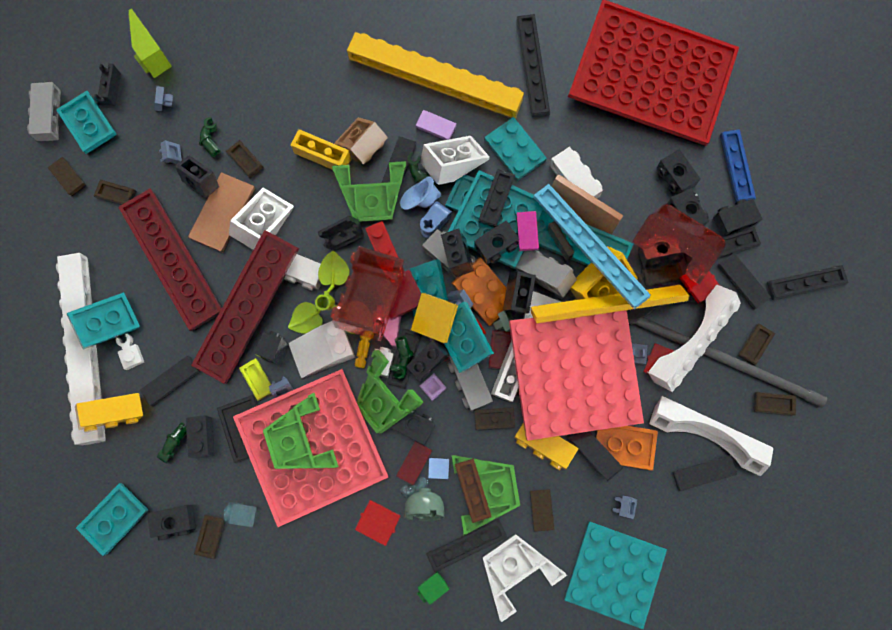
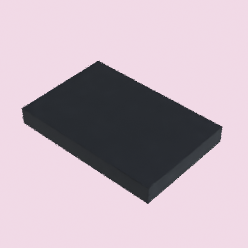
[217,394,258,463]

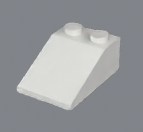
[420,136,489,185]
[229,188,294,250]
[288,318,356,379]

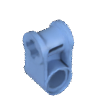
[420,201,452,238]

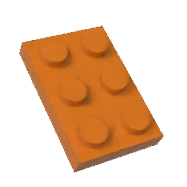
[451,257,507,326]
[596,426,658,471]

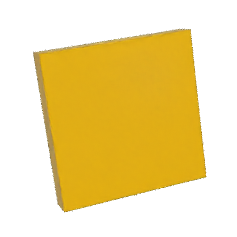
[411,293,458,343]

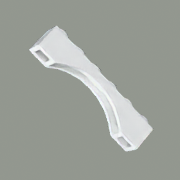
[648,285,741,392]
[649,396,773,476]

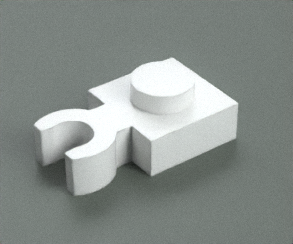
[116,334,144,370]

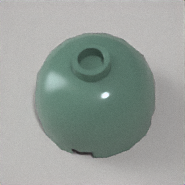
[404,488,445,521]

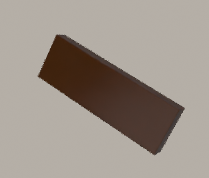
[455,458,492,523]

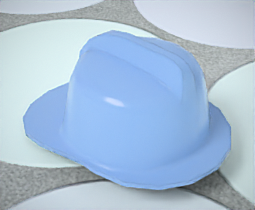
[400,176,441,210]

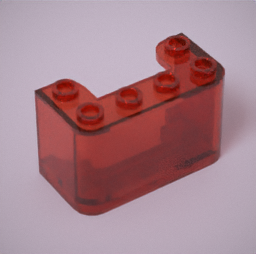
[632,204,725,285]
[330,246,405,342]

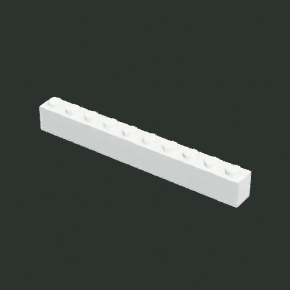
[56,253,106,446]

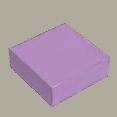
[420,374,447,401]

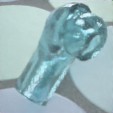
[400,476,429,499]

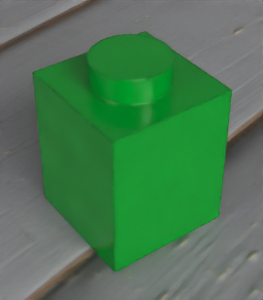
[417,571,450,605]

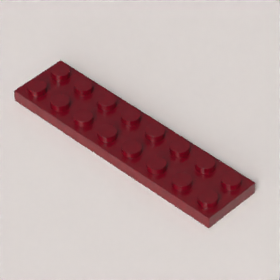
[118,188,222,331]
[191,230,300,384]

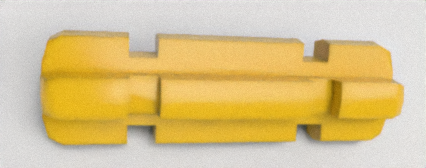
[354,331,372,368]

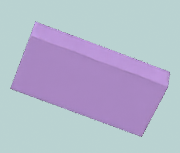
[416,110,456,140]

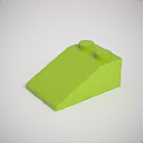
[128,8,172,78]

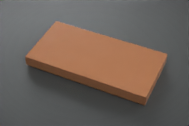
[188,172,255,253]
[552,175,623,234]

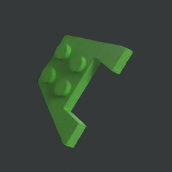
[332,161,406,221]
[357,350,423,433]
[263,393,339,469]
[452,455,520,534]

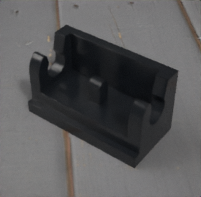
[94,63,121,106]
[318,216,364,251]

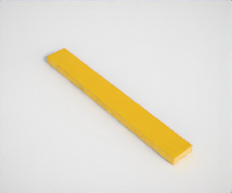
[531,285,689,323]

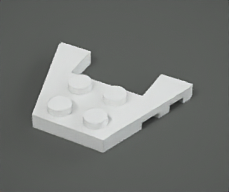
[483,534,567,622]

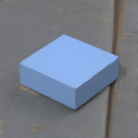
[428,458,449,479]

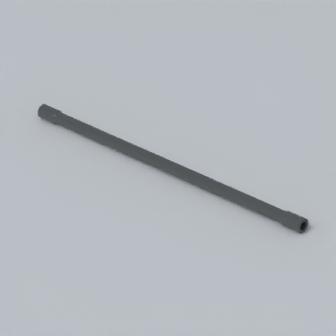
[569,291,827,407]

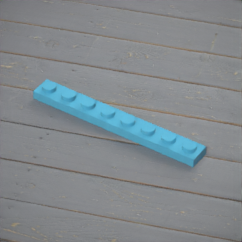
[534,184,650,309]

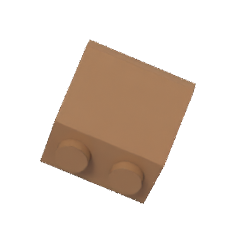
[334,117,388,164]

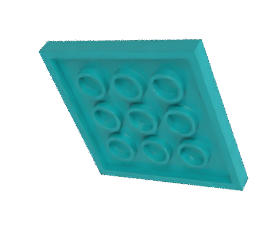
[448,170,544,269]
[564,521,667,629]

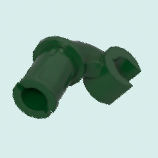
[199,117,221,157]
[407,152,435,185]
[389,336,413,379]
[157,423,187,464]

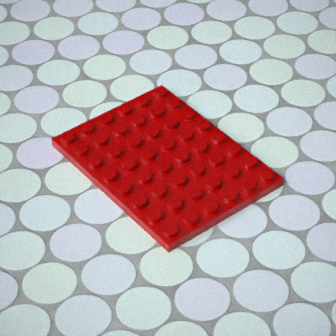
[568,0,739,146]

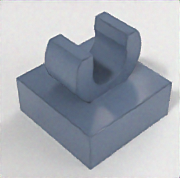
[155,86,173,111]
[159,140,182,164]
[447,289,474,308]
[632,343,647,365]
[269,376,294,398]
[613,496,637,519]

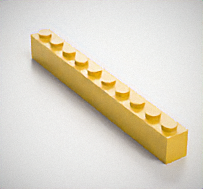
[347,32,524,118]

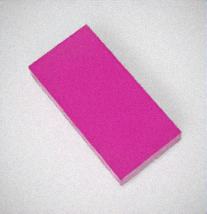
[516,211,539,251]

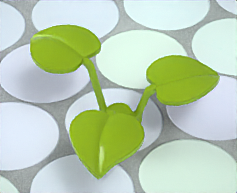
[288,251,373,334]

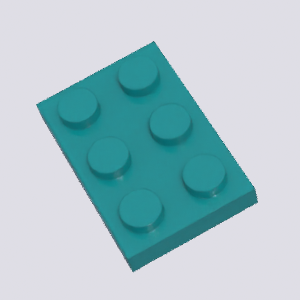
[56,91,117,154]
[484,117,547,181]
[405,259,449,317]
[67,292,140,350]
[444,302,494,373]
[76,483,149,556]

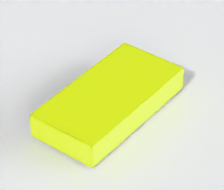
[239,358,272,401]

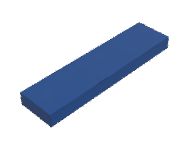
[720,129,756,203]

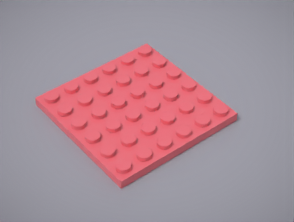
[509,310,644,441]
[233,369,389,527]

